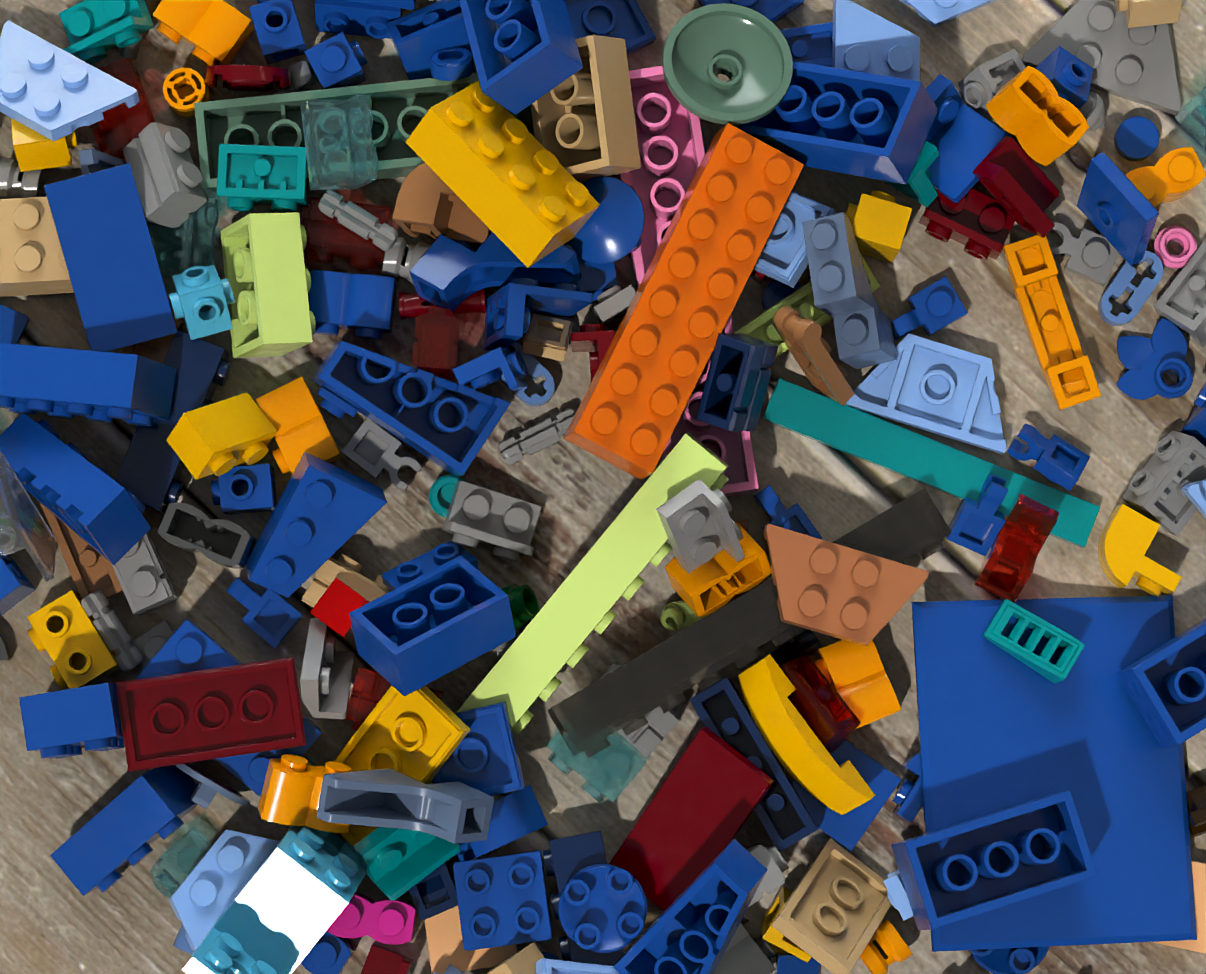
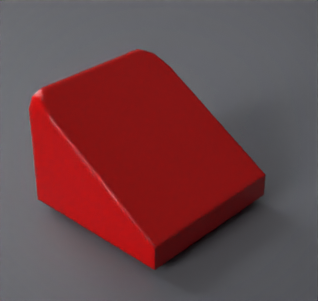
[310,578,369,639]

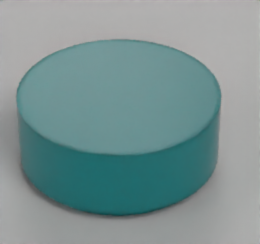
[429,475,466,518]

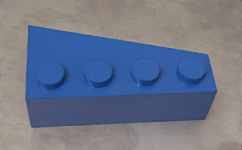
[311,341,511,476]
[0,412,151,565]
[613,839,768,974]

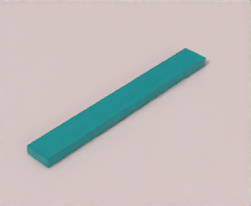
[762,378,1100,548]

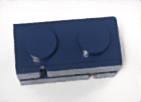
[696,333,778,432]

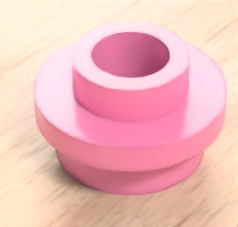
[1153,225,1197,269]

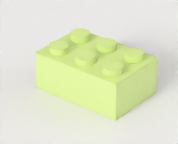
[220,212,316,358]

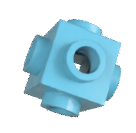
[168,265,235,340]

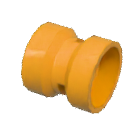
[163,67,211,118]
[860,919,913,974]

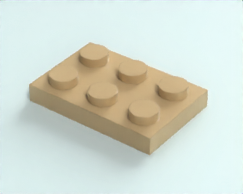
[771,838,892,974]

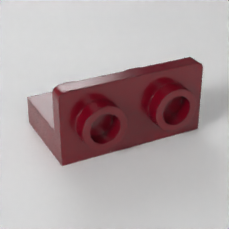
[919,188,1015,261]
[570,324,615,382]

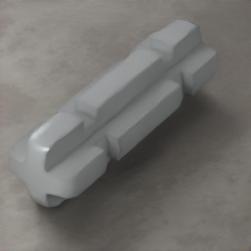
[318,190,399,251]
[498,408,575,465]
[81,590,142,671]

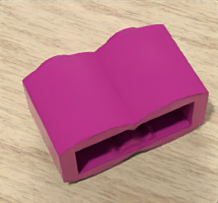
[326,892,418,945]

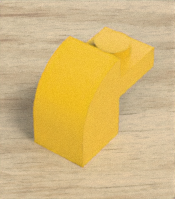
[1098,504,1182,597]

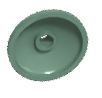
[662,3,793,125]

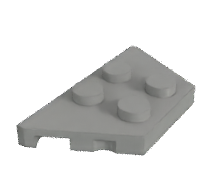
[1022,0,1181,115]

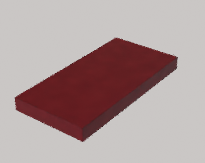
[116,656,306,772]
[609,727,774,911]

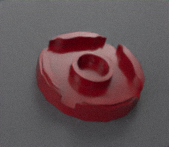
[205,65,292,92]

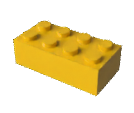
[405,80,600,268]

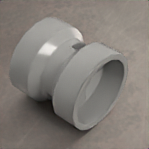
[0,157,47,199]
[382,237,432,284]

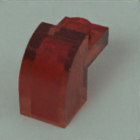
[975,494,1059,603]

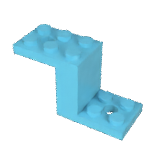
[182,826,366,974]

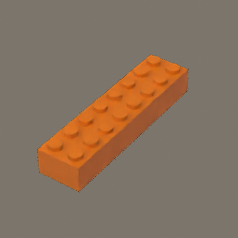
[563,123,804,480]

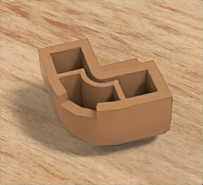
[392,163,492,251]

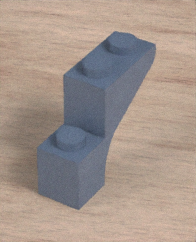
[802,212,897,369]
[317,768,494,844]

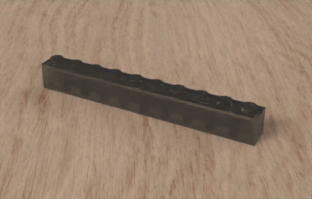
[547,488,952,758]

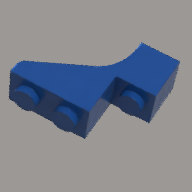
[409,232,582,314]

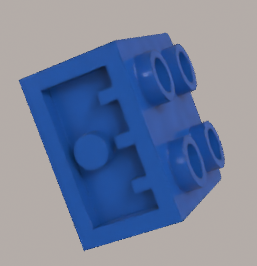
[926,74,1011,203]
[483,278,593,351]
[453,850,553,951]

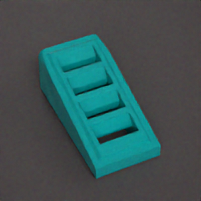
[982,599,1085,684]

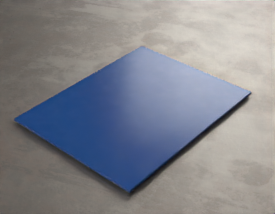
[911,595,1197,952]

